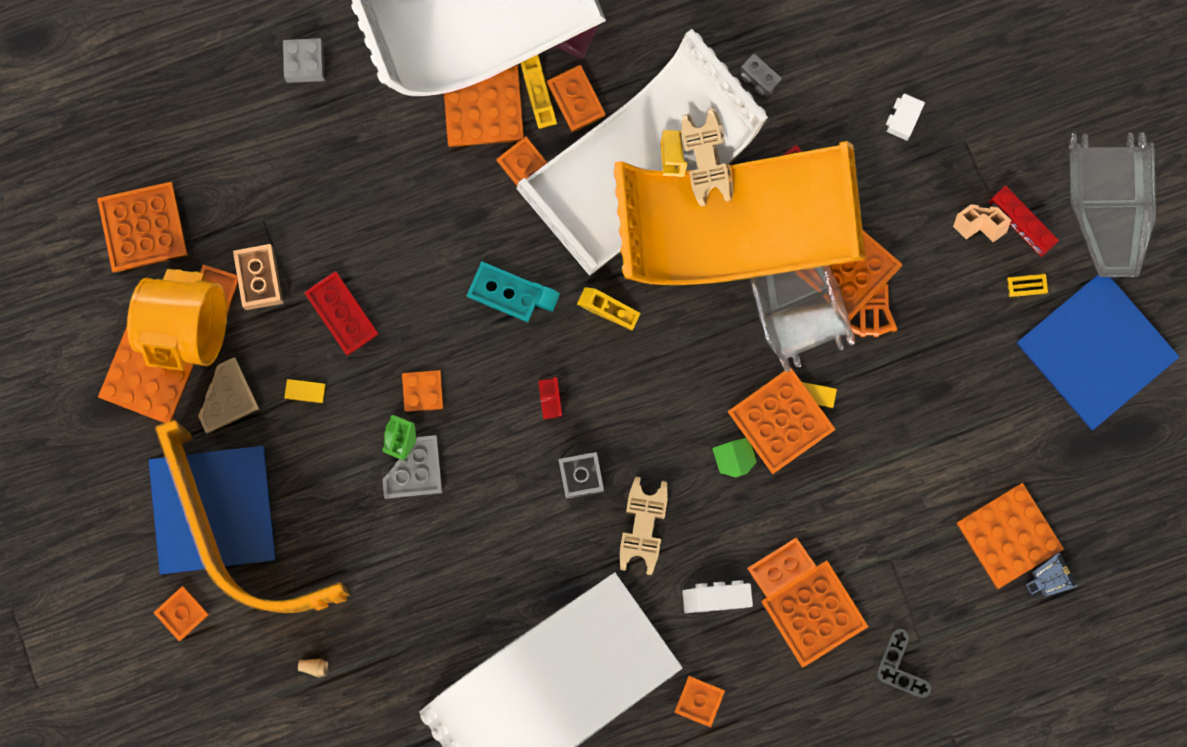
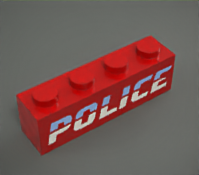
[988,186,1059,257]

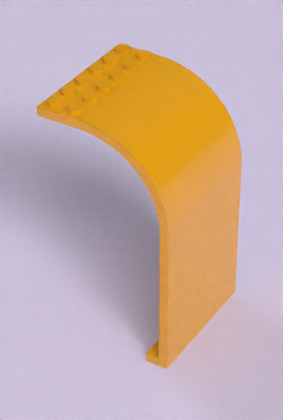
[613,141,865,285]
[156,421,350,613]

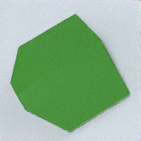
[382,415,417,460]
[712,438,757,477]

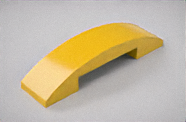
[520,54,557,129]

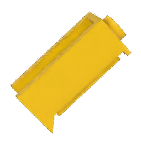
[660,130,687,177]

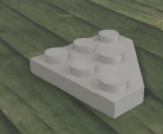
[382,435,442,499]

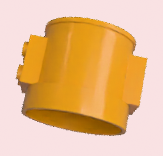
[127,269,227,371]

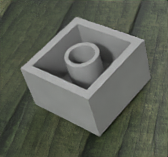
[283,38,325,83]
[559,452,604,499]

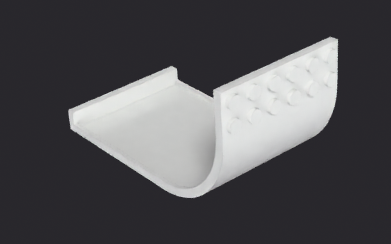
[351,0,606,96]
[516,29,768,276]
[419,573,682,747]

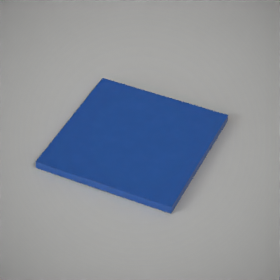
[1017,273,1179,431]
[149,446,276,575]

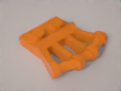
[845,284,897,337]

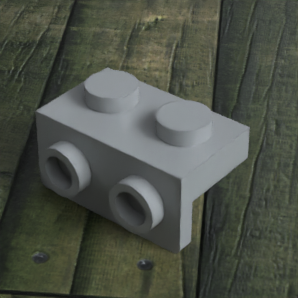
[740,54,781,98]

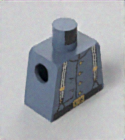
[1026,553,1077,596]

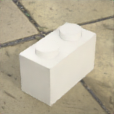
[886,94,925,141]

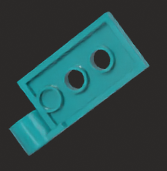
[467,261,560,323]

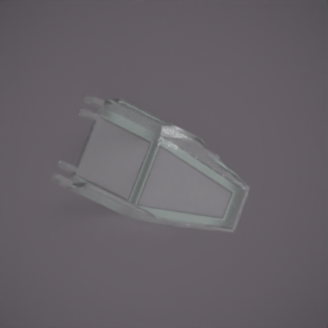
[1069,133,1156,277]
[751,265,855,372]

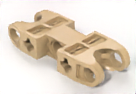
[682,108,733,207]
[620,477,668,575]

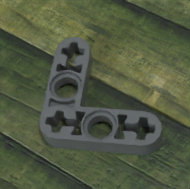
[876,629,931,698]

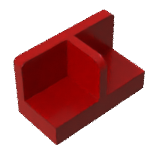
[538,377,562,420]

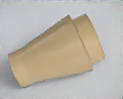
[298,659,328,678]

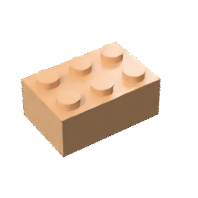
[233,244,283,310]

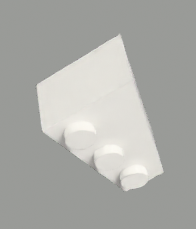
[682,580,753,614]

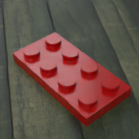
[304,271,379,356]

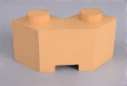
[953,205,1011,242]

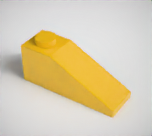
[577,287,640,330]

